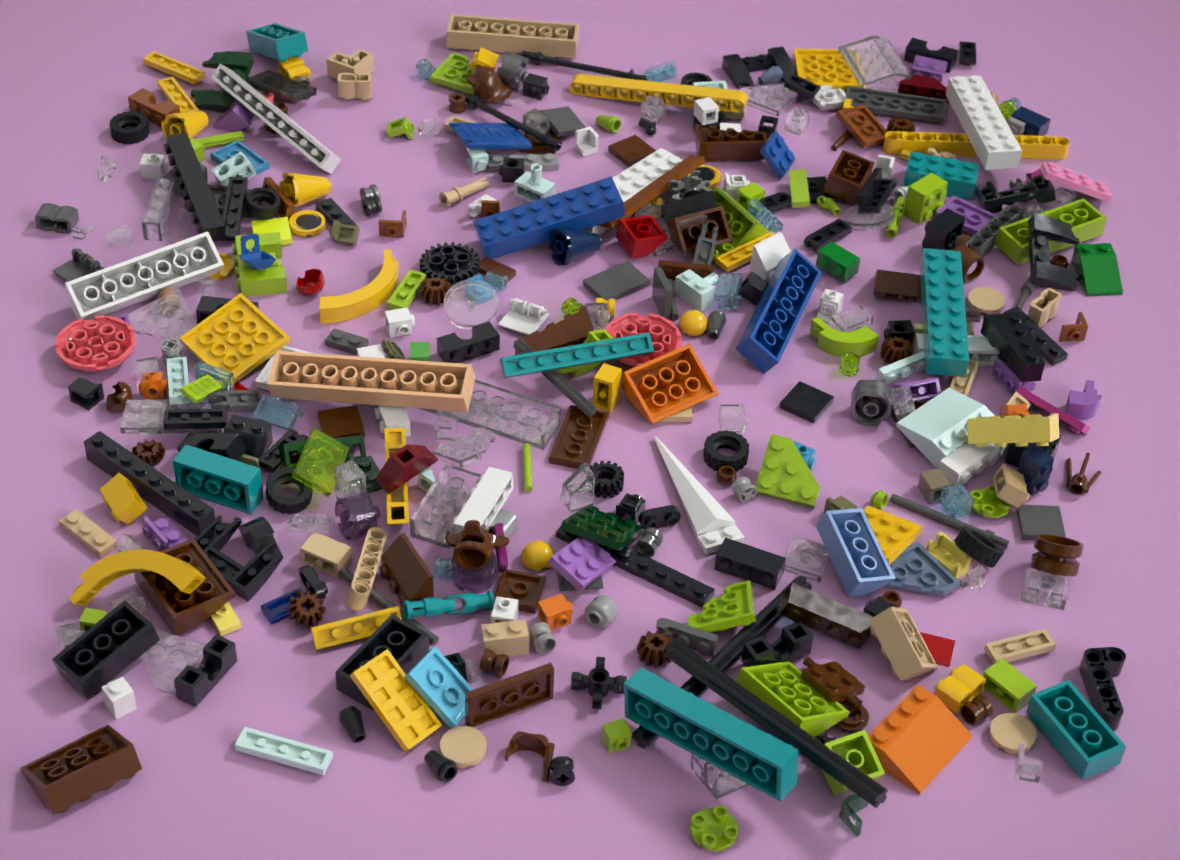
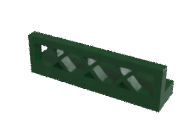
[278,435,367,468]

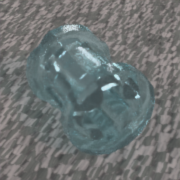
[484,271,508,292]

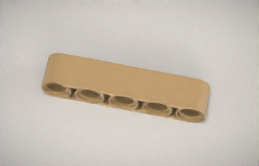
[346,527,387,610]

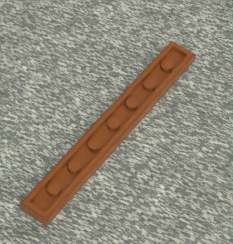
[599,155,705,229]

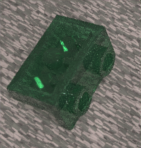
[345,453,383,495]

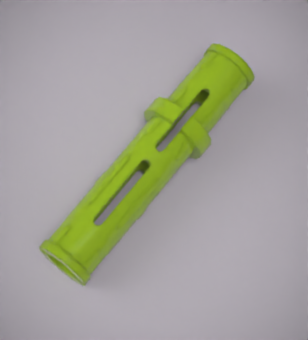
[885,197,906,238]

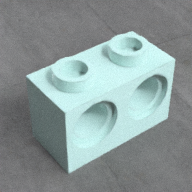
[211,152,257,193]

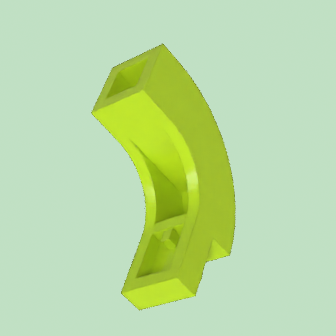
[810,317,879,358]

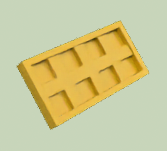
[350,649,442,752]

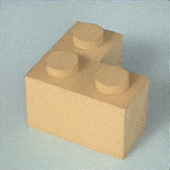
[326,49,374,80]

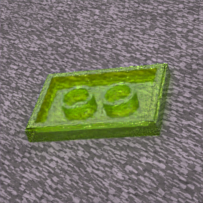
[292,427,350,497]

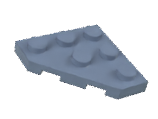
[884,542,960,597]

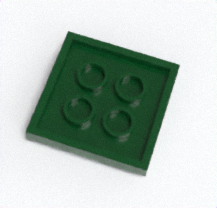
[560,505,643,551]

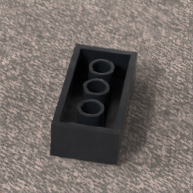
[52,600,160,700]
[335,614,429,710]

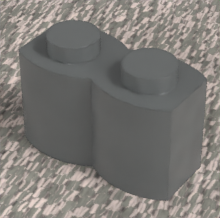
[35,203,79,234]

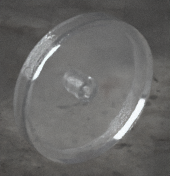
[842,204,895,231]
[444,279,499,330]

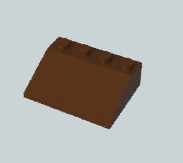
[134,538,236,637]
[20,725,142,815]

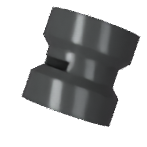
[635,527,663,558]

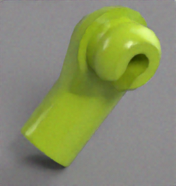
[817,196,841,216]

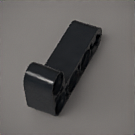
[1079,647,1126,731]

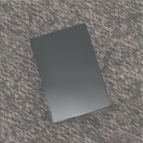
[583,261,650,304]

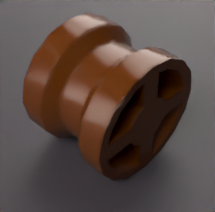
[449,93,466,114]

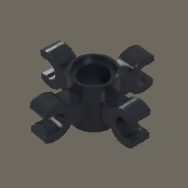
[571,657,627,709]

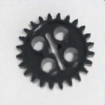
[420,242,480,286]

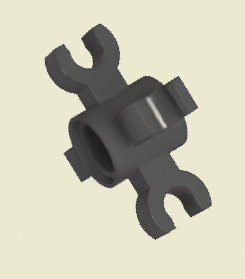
[668,170,712,199]

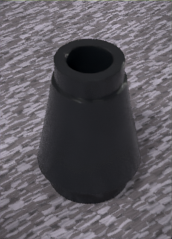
[339,706,366,743]
[424,750,458,782]

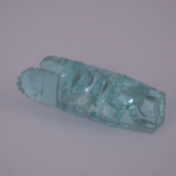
[748,199,784,233]

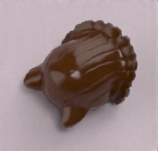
[466,64,512,104]

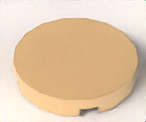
[967,287,1005,315]
[989,713,1037,755]
[440,726,487,769]

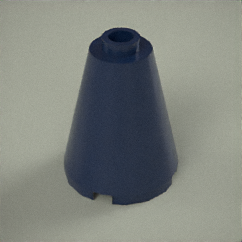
[549,229,601,266]

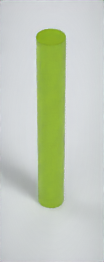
[522,443,533,492]

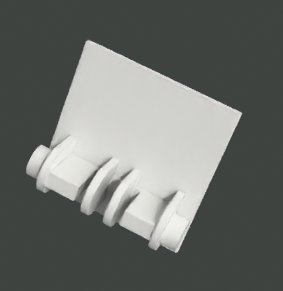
[498,298,549,335]

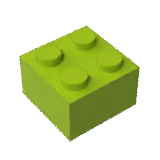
[904,173,948,225]
[823,730,885,796]

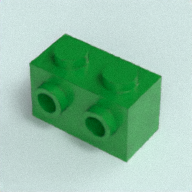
[816,242,860,282]

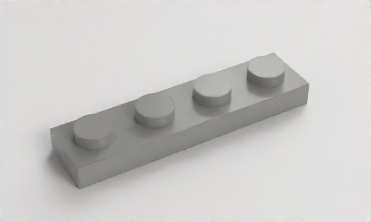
[489,153,559,172]

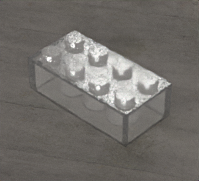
[410,464,481,549]

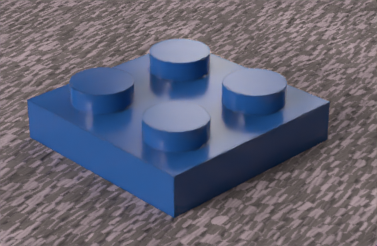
[760,131,796,179]

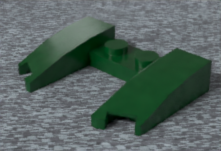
[191,51,254,113]

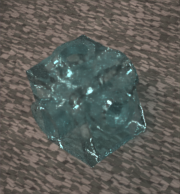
[940,483,973,518]

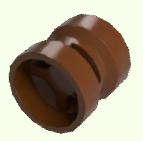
[479,649,510,677]
[960,694,993,725]

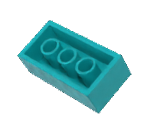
[246,23,308,61]
[903,152,980,201]
[173,445,264,515]
[1026,680,1126,780]

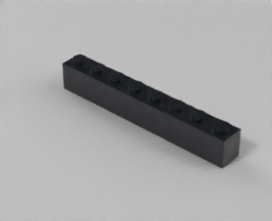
[164,133,226,242]
[83,431,215,536]

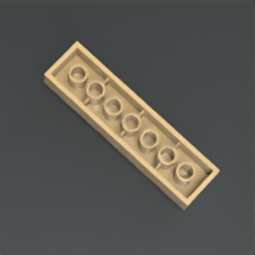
[447,14,579,59]

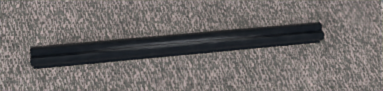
[632,575,812,749]
[664,639,888,808]

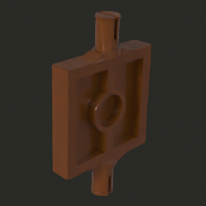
[800,657,865,709]

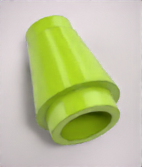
[596,114,621,133]

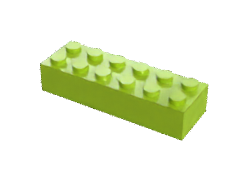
[995,198,1107,265]

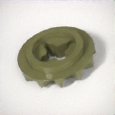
[381,338,405,360]

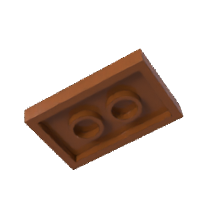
[836,105,888,148]

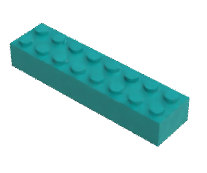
[919,248,969,377]
[624,668,798,802]

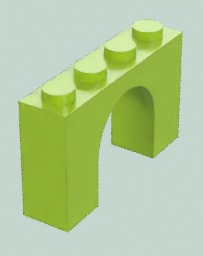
[232,232,287,296]

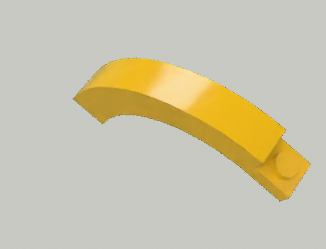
[319,249,399,324]
[384,428,409,525]
[69,549,206,607]

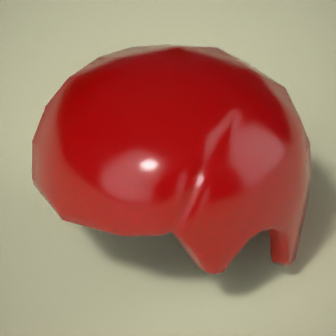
[296,269,325,295]

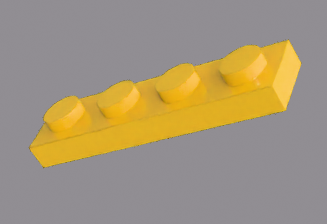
[143,51,206,85]
[157,77,199,112]
[715,232,775,272]
[310,606,402,650]

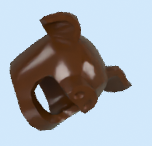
[952,234,984,282]
[445,520,509,570]

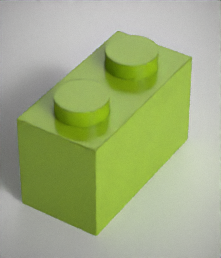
[983,658,1037,713]

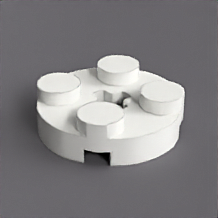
[812,85,846,111]

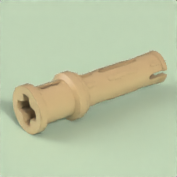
[439,177,489,208]

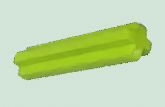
[195,131,244,148]

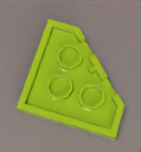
[430,52,476,95]
[755,434,820,508]
[688,580,756,633]

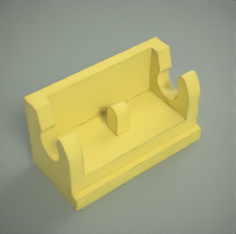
[926,531,972,579]

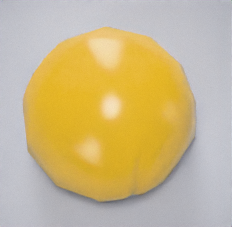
[678,310,708,337]
[520,541,554,572]

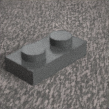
[325,328,369,355]

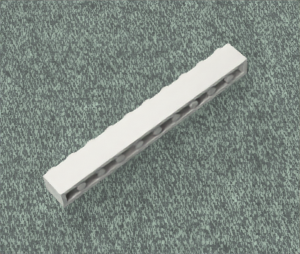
[210,64,341,174]

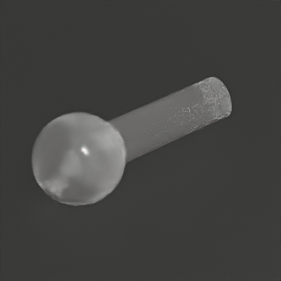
[498,98,525,110]
[464,658,488,689]

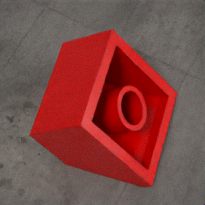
[616,215,668,259]

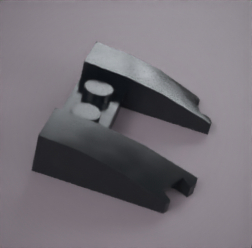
[722,46,797,90]
[975,173,1056,213]
[1028,214,1082,292]
[194,515,283,602]

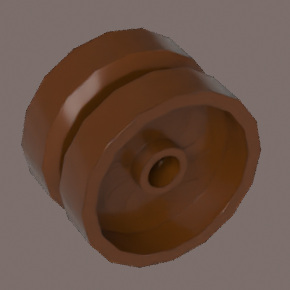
[1030,534,1084,577]

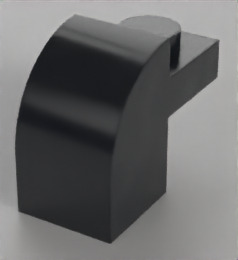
[238,516,281,555]

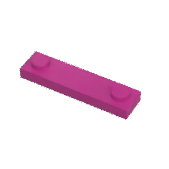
[1015,386,1090,435]

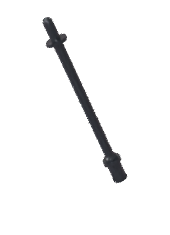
[522,50,648,81]
[463,94,562,151]

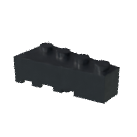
[981,312,1045,382]

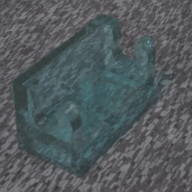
[714,273,742,311]

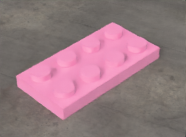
[1040,162,1112,203]

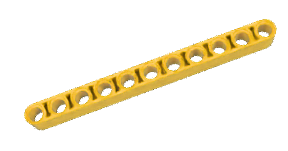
[569,74,748,113]
[883,131,1070,159]

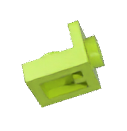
[386,117,415,140]

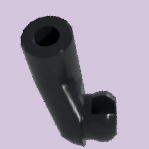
[639,118,657,136]

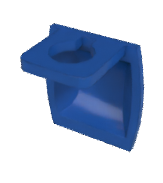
[239,234,276,270]

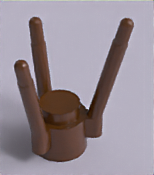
[1066,452,1101,495]

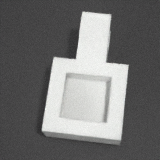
[468,194,497,218]

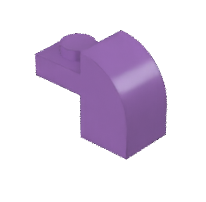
[1066,380,1102,420]

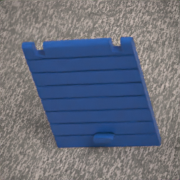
[449,123,532,149]

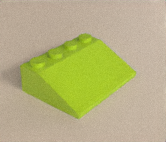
[736,661,850,738]

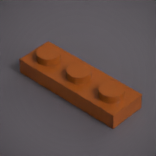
[262,177,295,221]

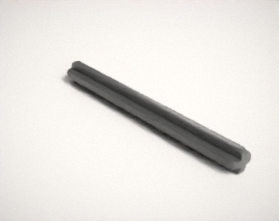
[513,338,597,417]

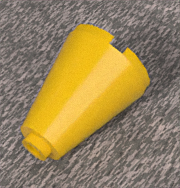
[161,111,209,139]
[279,172,332,208]

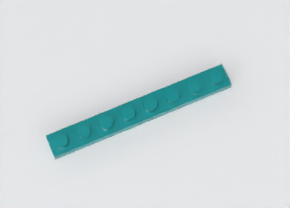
[500,333,654,379]

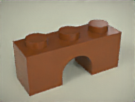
[128,88,181,127]

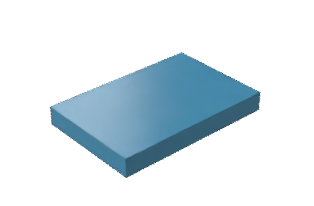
[210,140,270,174]

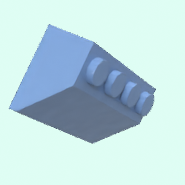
[816,508,896,597]

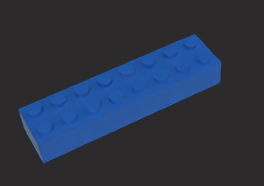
[473,176,625,259]
[735,248,822,373]

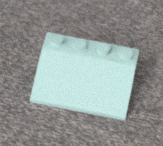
[896,388,994,468]

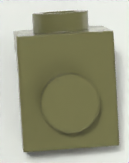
[329,220,360,246]

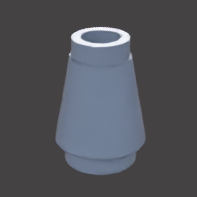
[758,66,783,86]

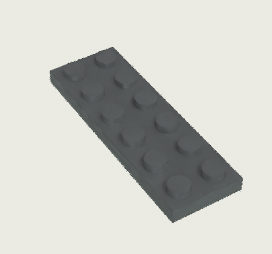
[845,86,947,124]

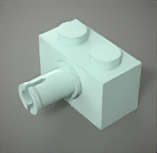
[514,164,556,202]
[675,269,719,312]

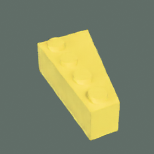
[967,413,1059,447]

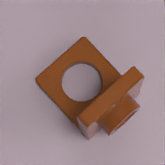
[481,200,500,218]
[379,210,407,238]
[1059,312,1088,342]

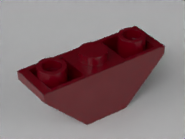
[898,75,947,102]
[375,444,438,494]

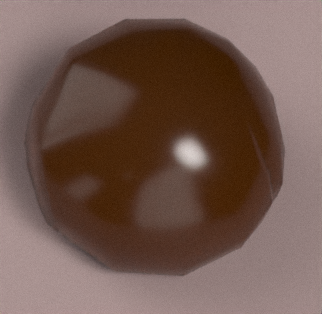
[106,381,133,412]

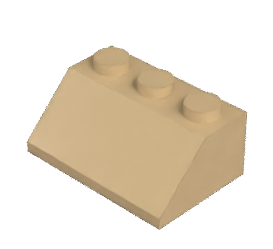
[869,607,938,681]

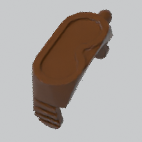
[505,731,555,782]

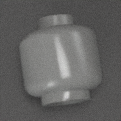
[585,595,618,628]

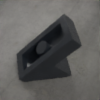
[783,73,821,103]

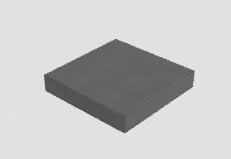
[540,106,586,137]
[652,267,673,319]
[1016,505,1066,540]

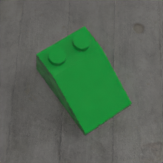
[1071,243,1123,296]

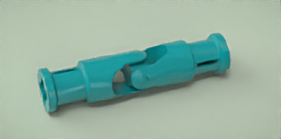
[403,590,495,620]

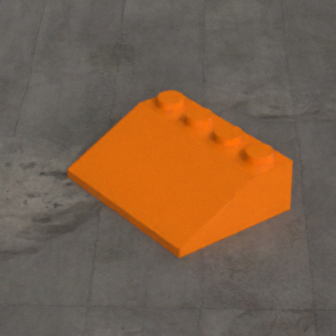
[621,344,719,425]
[868,685,972,795]

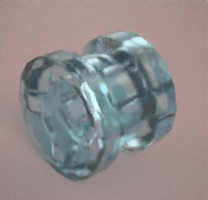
[416,59,436,80]
[434,556,454,579]

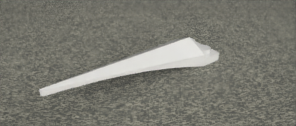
[654,436,745,555]

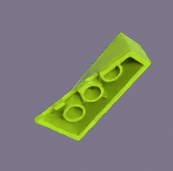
[713,186,769,249]

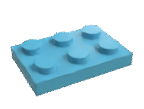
[405,647,474,729]

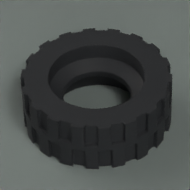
[109,111,150,144]
[703,430,749,472]
[265,466,313,514]
[954,526,1004,568]

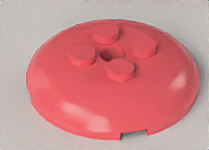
[605,313,681,367]
[55,315,136,372]

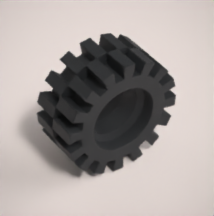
[586,460,624,499]

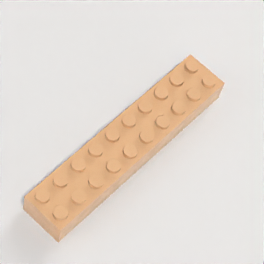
[267,351,475,412]

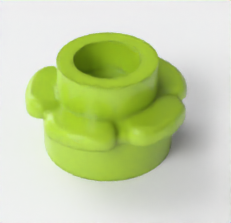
[870,489,888,509]

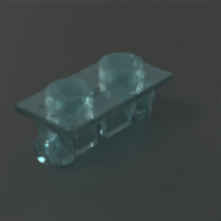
[643,60,677,82]

